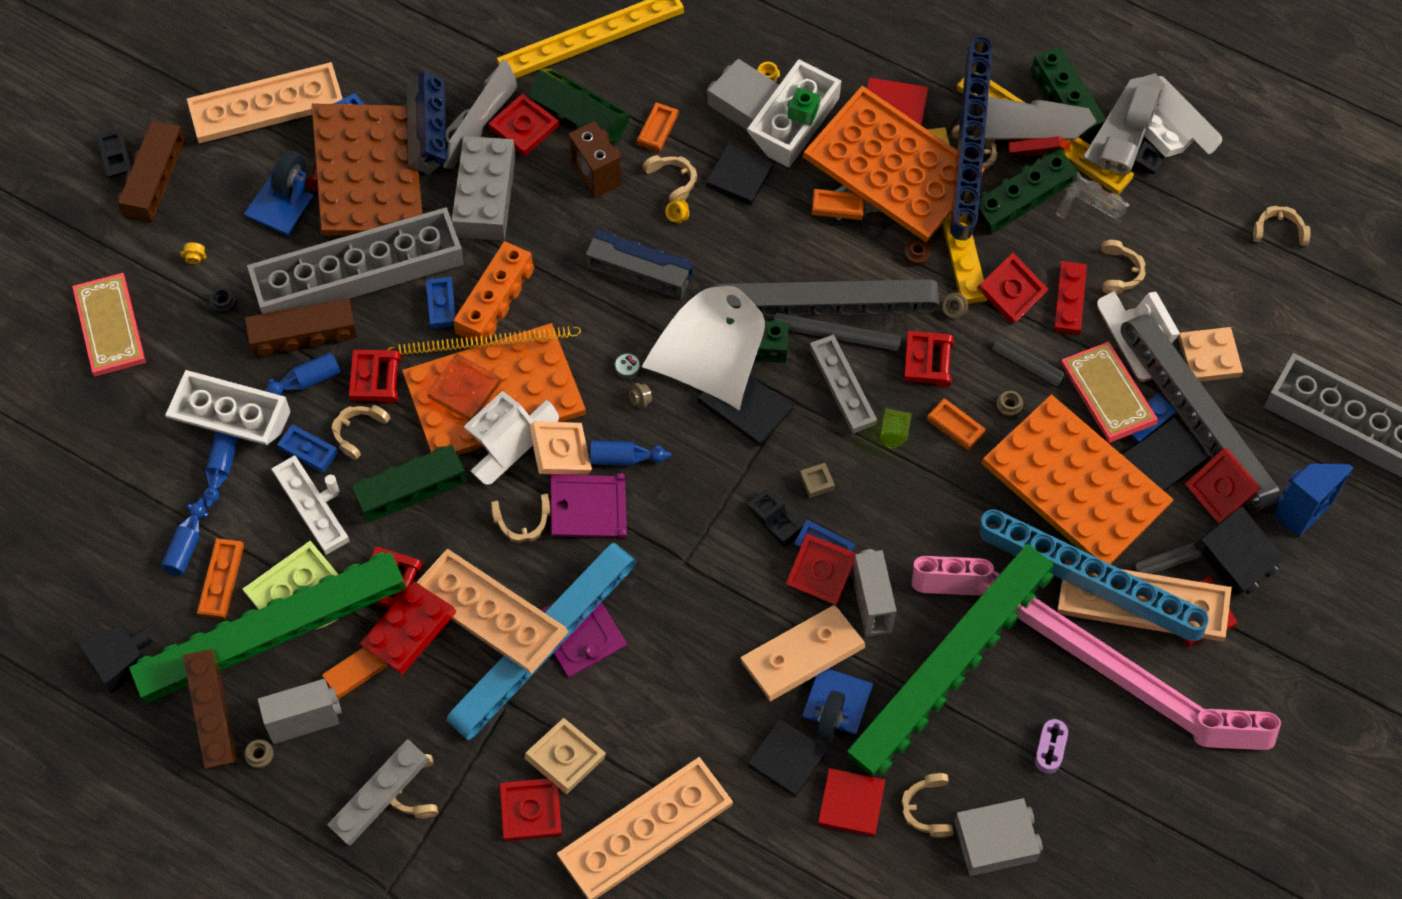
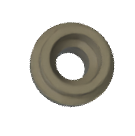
[942,292,968,319]
[629,383,652,409]
[996,391,1023,417]
[244,740,274,768]

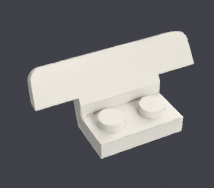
[1144,76,1222,158]
[1097,291,1180,382]
[464,391,559,485]

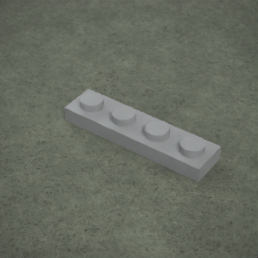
[809,335,877,434]
[327,739,430,846]

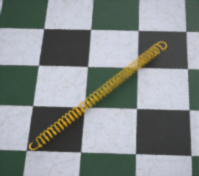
[388,326,581,355]

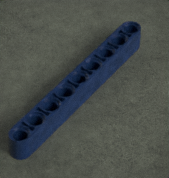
[950,36,993,241]

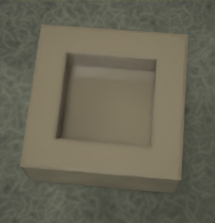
[800,463,835,498]

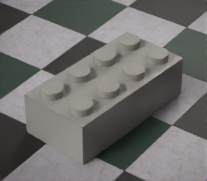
[452,136,516,241]

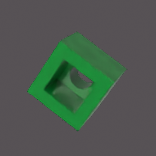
[788,87,821,126]

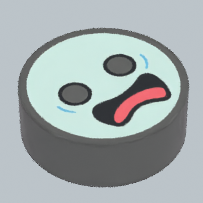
[614,353,641,380]

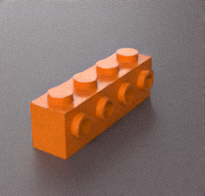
[453,241,534,344]

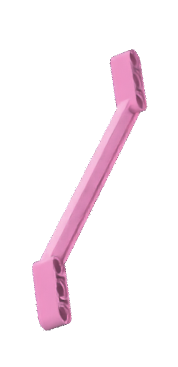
[911,556,1281,750]

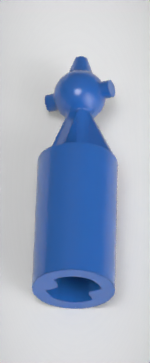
[264,352,340,396]
[203,431,239,508]
[590,440,671,466]
[160,498,208,576]

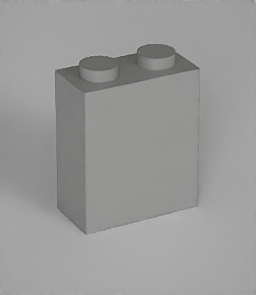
[707,59,779,130]
[852,549,897,637]
[258,679,342,744]
[954,798,1043,876]

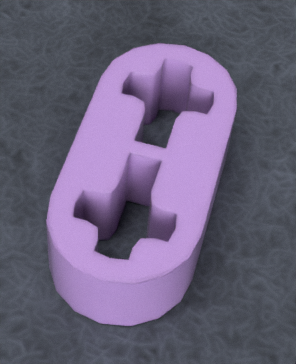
[1035,719,1068,774]

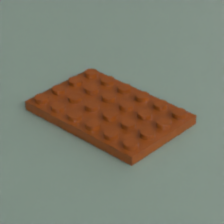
[311,103,422,236]

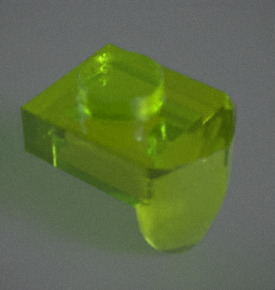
[880,408,912,448]

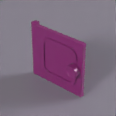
[550,474,627,539]
[541,601,628,678]

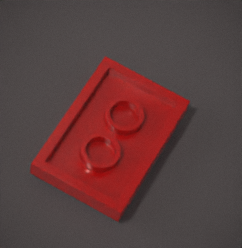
[359,581,457,675]

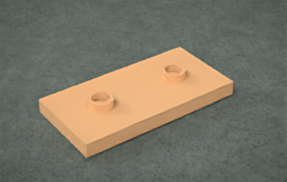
[740,605,865,701]

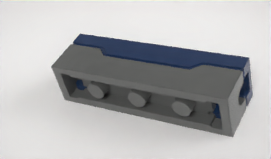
[406,71,447,175]
[586,230,693,300]

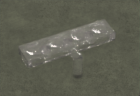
[1034,158,1130,220]

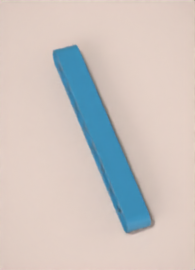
[980,510,1209,641]
[446,543,636,740]

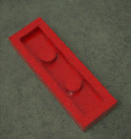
[1054,261,1087,335]

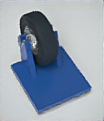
[244,150,314,236]
[802,669,873,743]

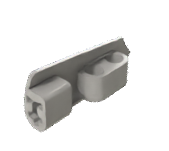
[443,59,517,168]
[1084,73,1165,175]
[970,97,1096,140]

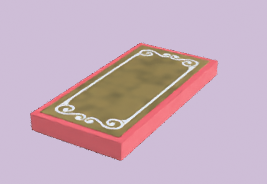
[72,273,146,377]
[1061,342,1158,443]

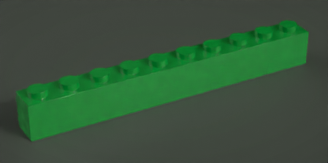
[847,543,1054,778]
[129,552,407,703]

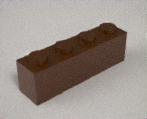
[117,121,185,222]
[245,298,357,357]
[183,649,238,768]

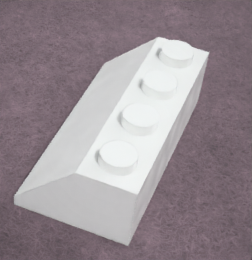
[747,59,841,168]
[165,370,290,445]

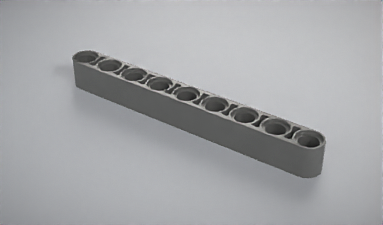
[710,279,940,318]
[1121,314,1280,512]

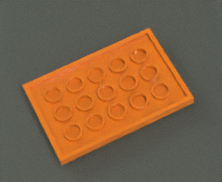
[803,86,985,242]
[402,323,586,456]
[981,394,1174,564]

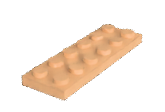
[187,62,343,143]
[417,549,569,674]
[1057,560,1231,642]
[557,757,733,899]

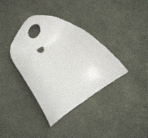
[642,286,765,410]

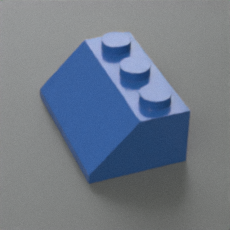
[1274,464,1353,537]

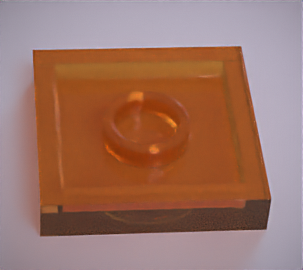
[427,353,501,421]

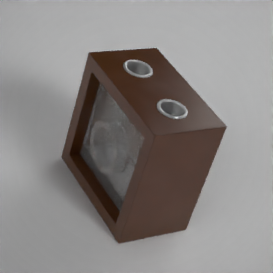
[568,121,623,198]

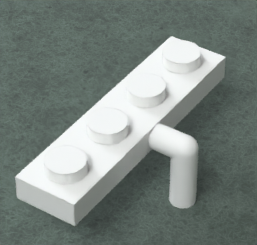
[271,456,350,555]

